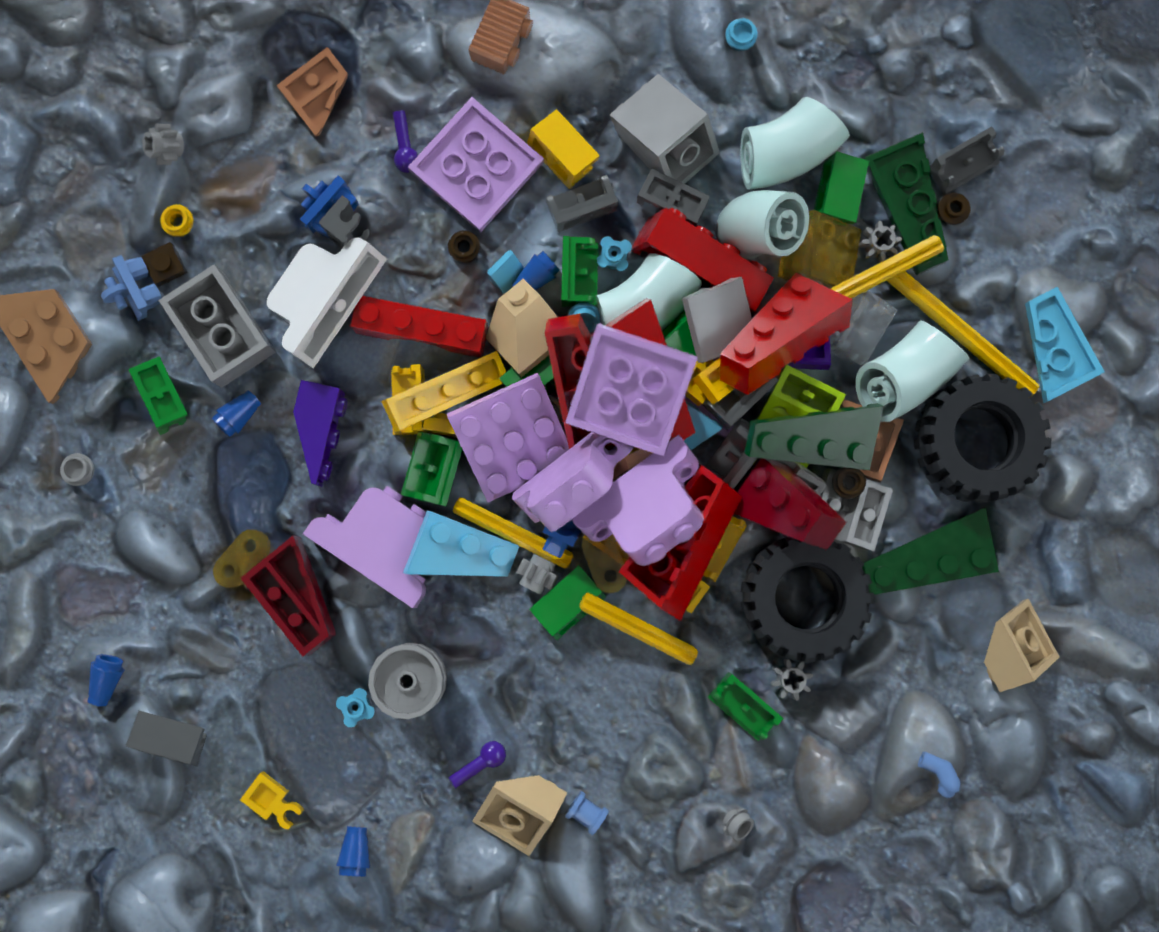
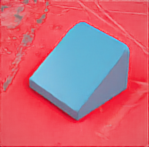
[487,250,524,294]

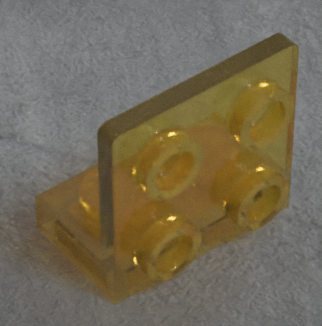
[777,210,862,287]

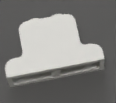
[267,238,387,368]

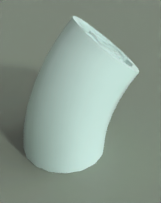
[740,97,850,190]
[716,190,809,259]
[596,253,702,330]
[855,320,970,422]

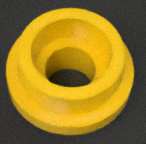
[160,204,194,237]

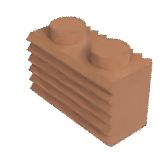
[469,0,533,74]

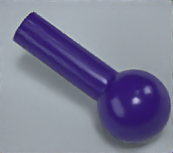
[392,110,418,173]
[448,741,506,789]

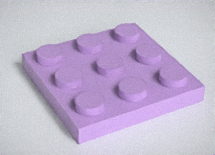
[408,97,544,233]
[565,323,698,456]
[447,373,569,502]

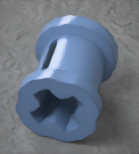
[565,791,609,836]

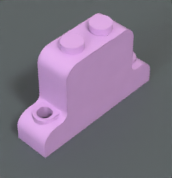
[512,432,634,532]
[572,435,703,566]
[303,486,426,608]

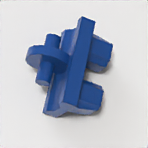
[300,176,359,238]
[543,519,582,558]

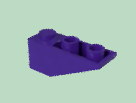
[293,380,348,487]

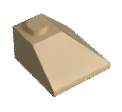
[486,279,557,378]
[984,599,1060,692]
[472,775,567,856]

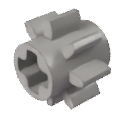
[142,124,184,165]
[859,221,902,263]
[516,554,559,594]
[770,659,813,701]

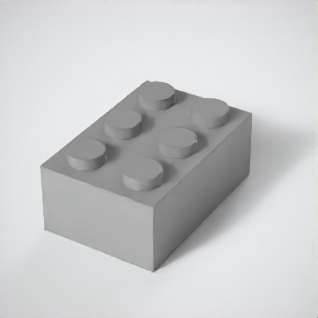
[158,264,276,388]

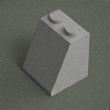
[610,74,720,184]

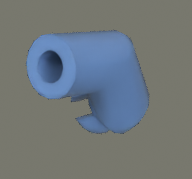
[918,751,961,798]

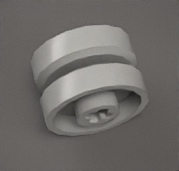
[368,643,447,720]

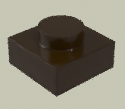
[141,242,187,287]

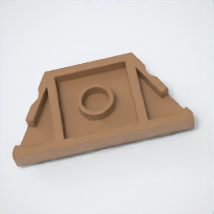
[0,289,92,404]

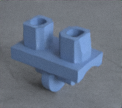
[101,255,162,321]

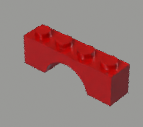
[350,296,489,358]

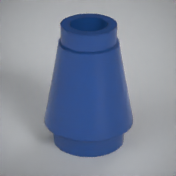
[512,251,560,291]
[211,390,261,437]
[88,654,124,707]
[336,827,370,877]

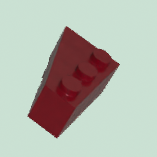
[734,458,847,550]
[240,535,336,657]

